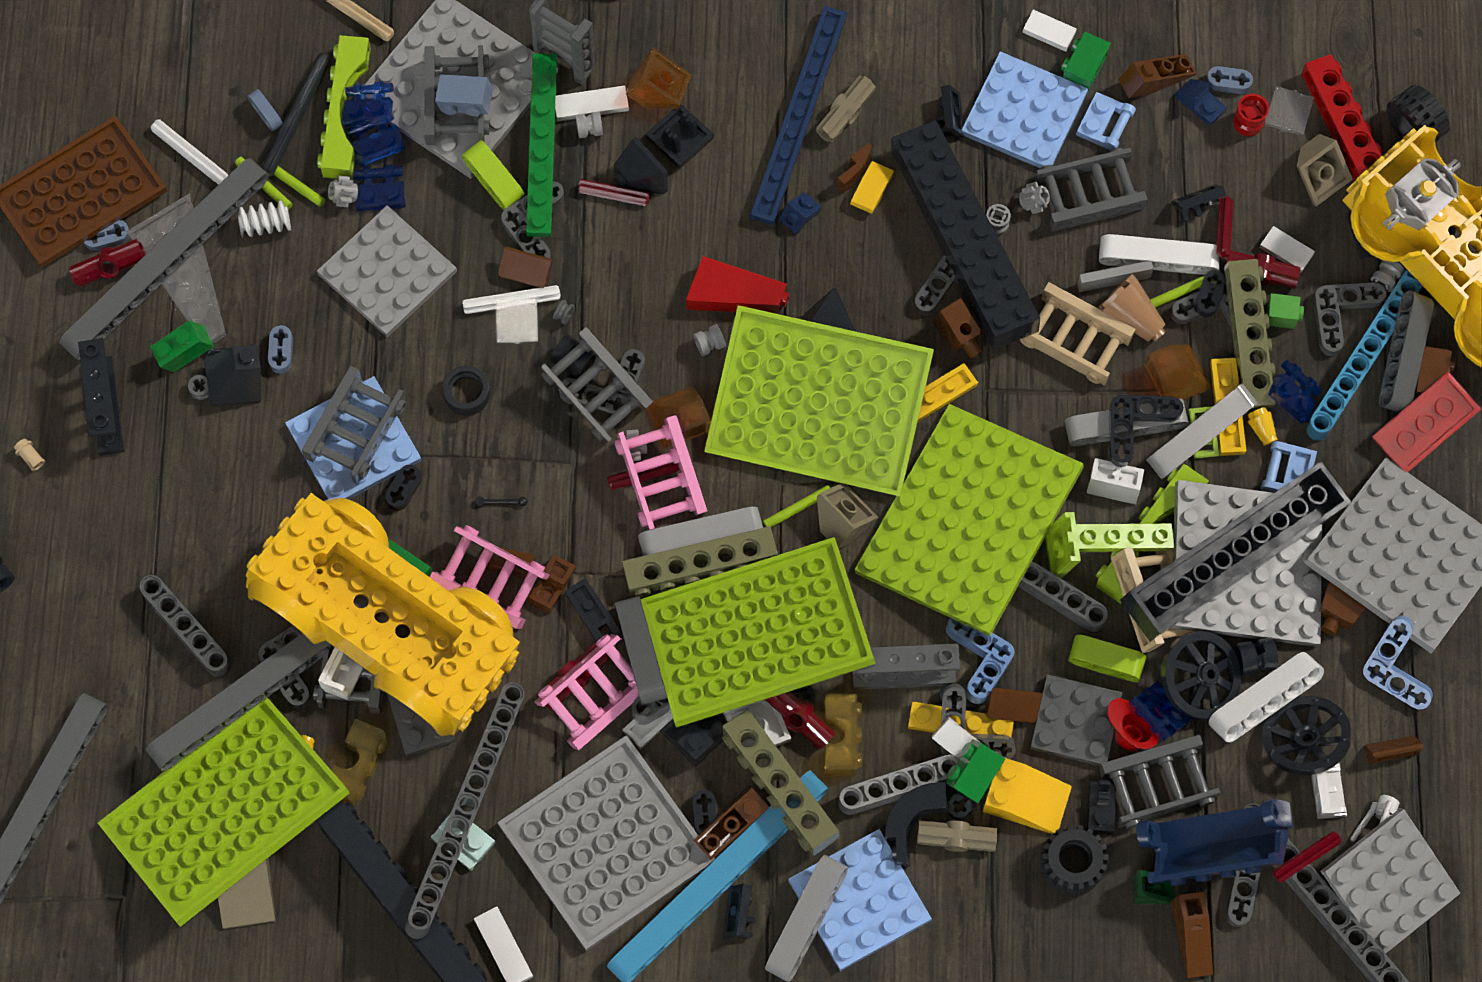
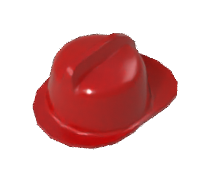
[1107,698,1159,752]

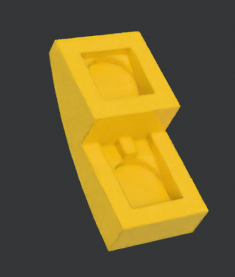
[850,161,894,214]

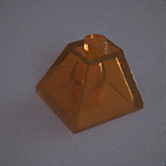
[626,48,692,109]
[1145,345,1211,400]
[647,386,711,448]

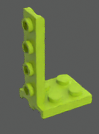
[1045,512,1175,579]

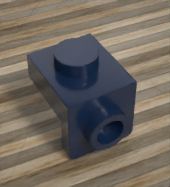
[779,192,822,234]

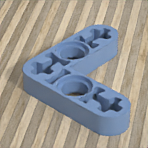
[1363,616,1433,709]
[946,618,1014,704]

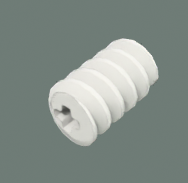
[238,201,291,238]

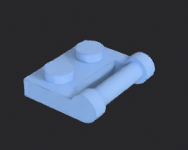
[1076,92,1136,150]
[1261,441,1317,493]

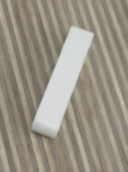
[1099,234,1220,275]
[1209,652,1324,742]

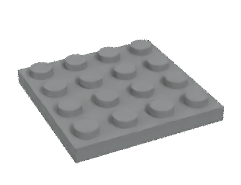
[317,206,457,338]
[1321,808,1460,954]

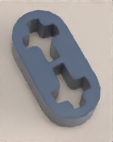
[1206,66,1253,94]
[247,89,283,132]
[84,220,130,251]
[268,325,293,374]

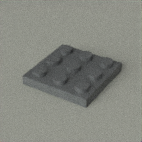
[1030,675,1122,766]

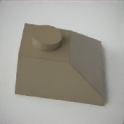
[1297,134,1353,206]
[817,483,879,549]

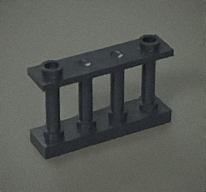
[78,338,125,456]

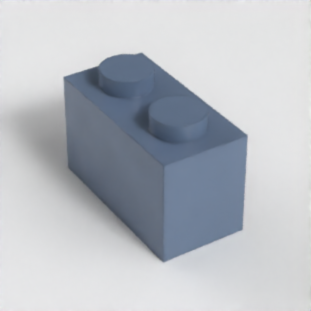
[435,74,493,116]

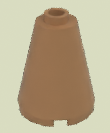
[1098,274,1165,342]

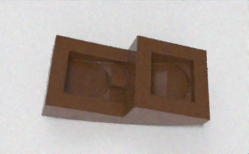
[837,143,872,194]
[528,555,576,614]

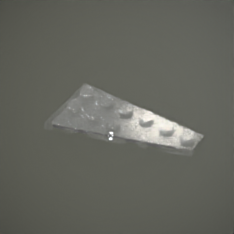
[126,193,227,344]

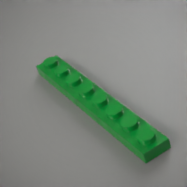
[526,53,557,237]

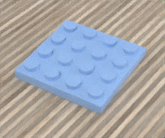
[962,52,1088,168]
[285,376,422,500]
[788,829,932,971]

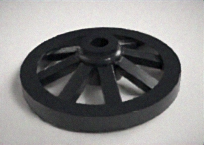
[1161,631,1241,719]
[1262,696,1352,775]

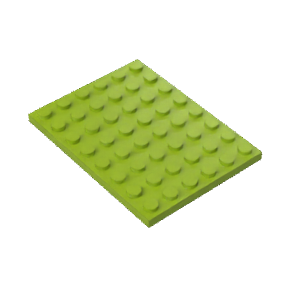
[704,305,934,496]
[855,404,1084,636]
[641,537,876,727]
[98,698,350,927]

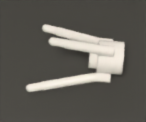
[1350,795,1399,842]

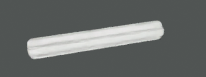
[151,120,228,185]
[463,285,560,314]

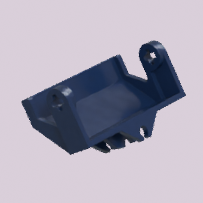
[1136,799,1293,886]

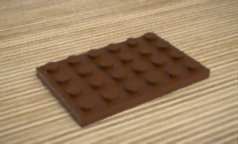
[0,115,168,268]

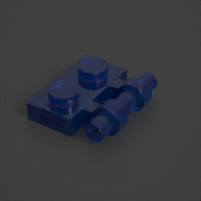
[342,81,394,127]
[347,111,405,167]
[353,164,406,212]
[1268,360,1322,424]
[1129,681,1192,741]

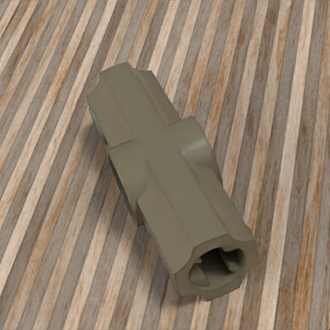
[816,75,876,143]
[917,820,997,852]

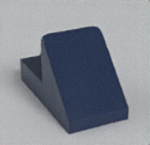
[1174,79,1227,127]

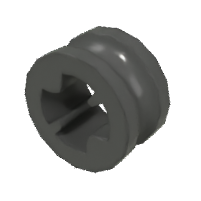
[553,299,575,325]
[188,375,209,400]

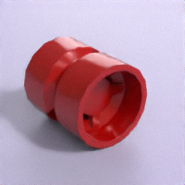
[1233,94,1269,137]

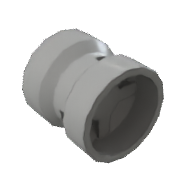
[575,111,603,139]
[986,204,1011,236]
[1371,260,1404,292]
[693,324,726,356]

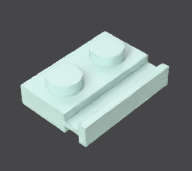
[431,813,495,871]

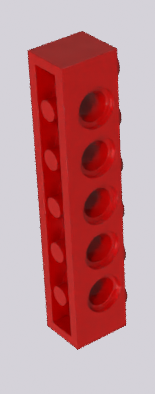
[1301,54,1382,182]

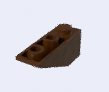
[1118,54,1197,98]
[693,786,769,860]
[1171,892,1213,979]

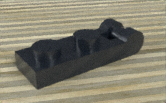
[564,578,624,642]

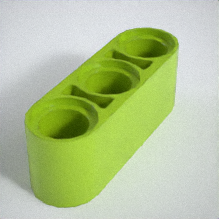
[461,140,524,210]
[1068,635,1146,682]

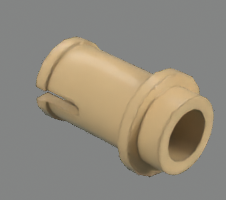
[14,439,45,471]

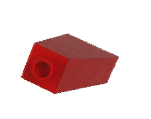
[686,256,789,314]

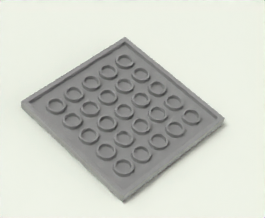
[355,0,558,179]
[1305,457,1482,654]
[1171,480,1322,647]
[498,735,715,951]

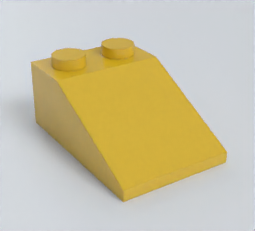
[982,758,1072,834]

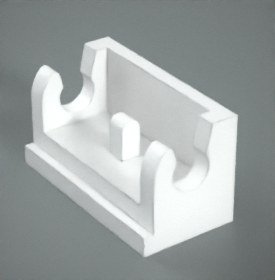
[1087,458,1144,505]
[318,647,364,700]
[1311,763,1347,819]

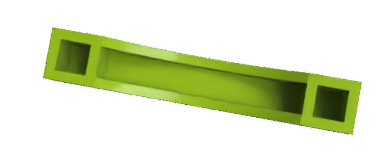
[318,35,371,180]
[1096,464,1209,604]

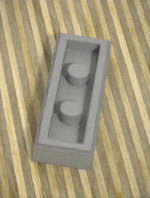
[1077,261,1154,292]

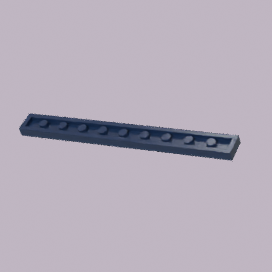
[750,6,847,225]

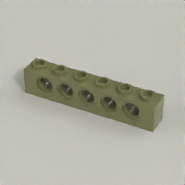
[1224,259,1278,411]
[622,526,778,598]
[722,709,839,856]

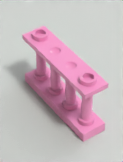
[614,415,707,530]
[430,525,549,629]
[534,634,639,750]

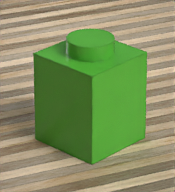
[1266,293,1304,329]

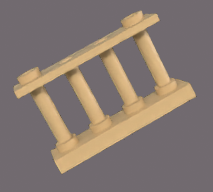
[1020,282,1136,386]
[1111,548,1197,653]

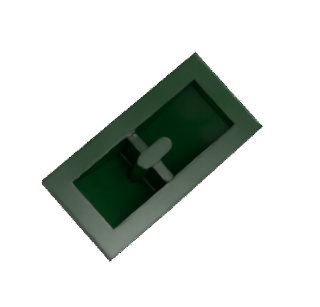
[1132,870,1174,905]

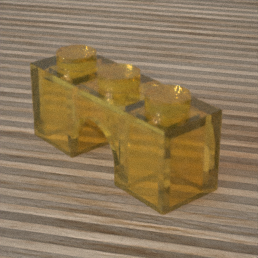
[825,694,862,776]
[331,719,388,806]

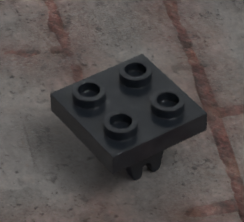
[645,103,714,169]

